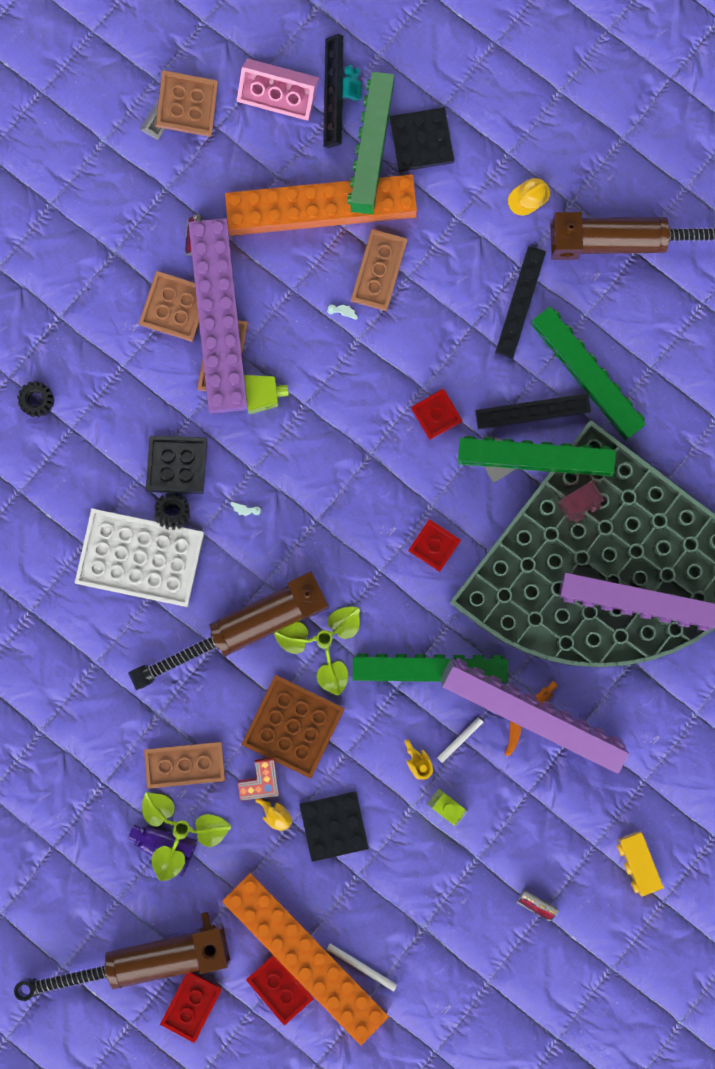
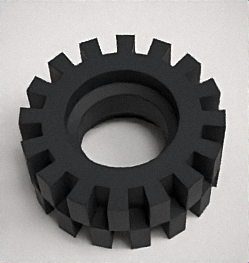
[17,381,54,418]
[155,493,190,530]

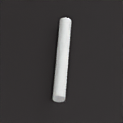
[437,717,483,763]

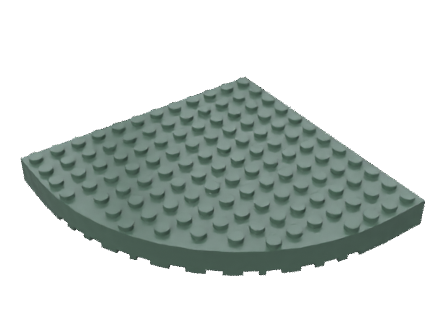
[449,420,715,668]

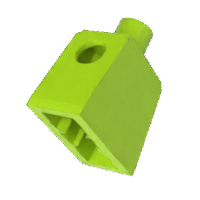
[244,375,289,414]
[427,788,468,826]

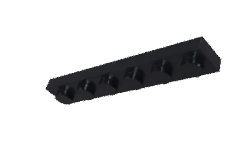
[323,34,344,148]
[495,246,546,359]
[475,393,591,430]

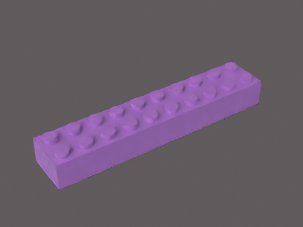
[188,218,248,414]
[440,658,629,774]

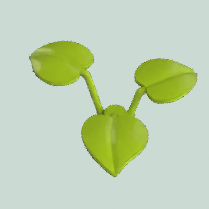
[274,607,360,695]
[142,792,231,881]

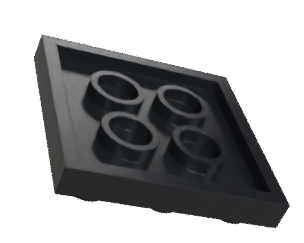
[390,107,454,172]
[146,436,207,494]
[299,791,369,862]

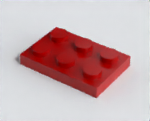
[246,955,314,1026]
[160,972,223,1043]

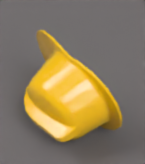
[508,178,550,216]

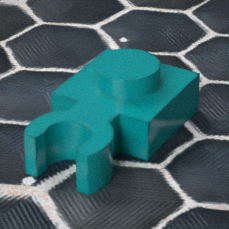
[343,65,361,101]

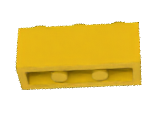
[616,831,664,897]

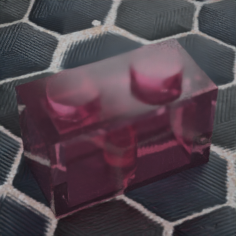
[557,481,605,523]

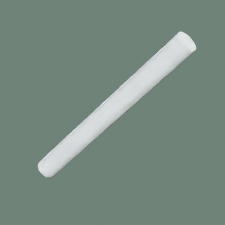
[326,943,397,991]

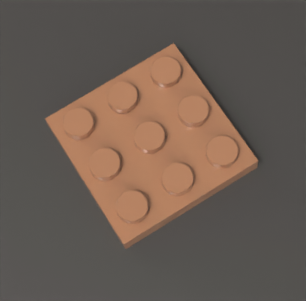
[155,70,218,137]
[138,271,199,342]

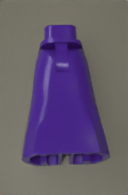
[128,825,198,877]

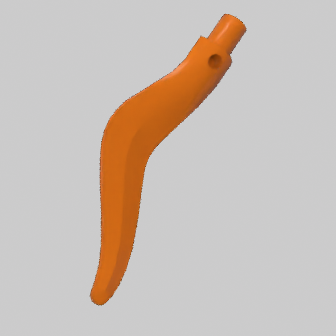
[505,681,558,756]

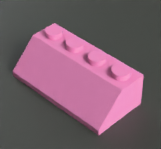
[237,58,319,121]

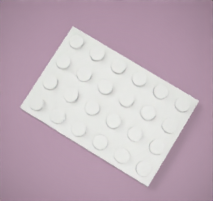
[75,509,204,607]

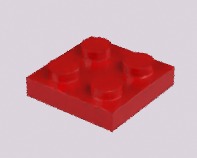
[410,388,463,441]
[408,519,461,572]

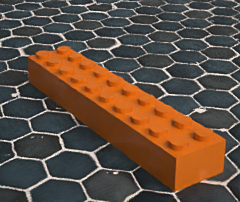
[225,174,417,236]
[222,872,389,1046]

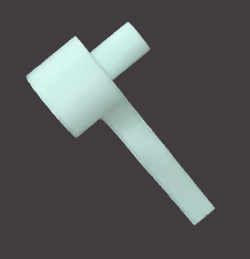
[327,305,358,320]
[231,502,262,516]

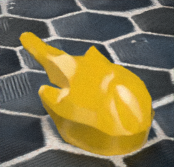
[404,739,433,780]
[255,798,293,831]

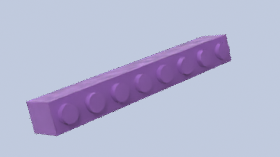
[559,573,715,631]

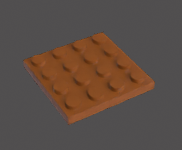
[241,675,345,779]

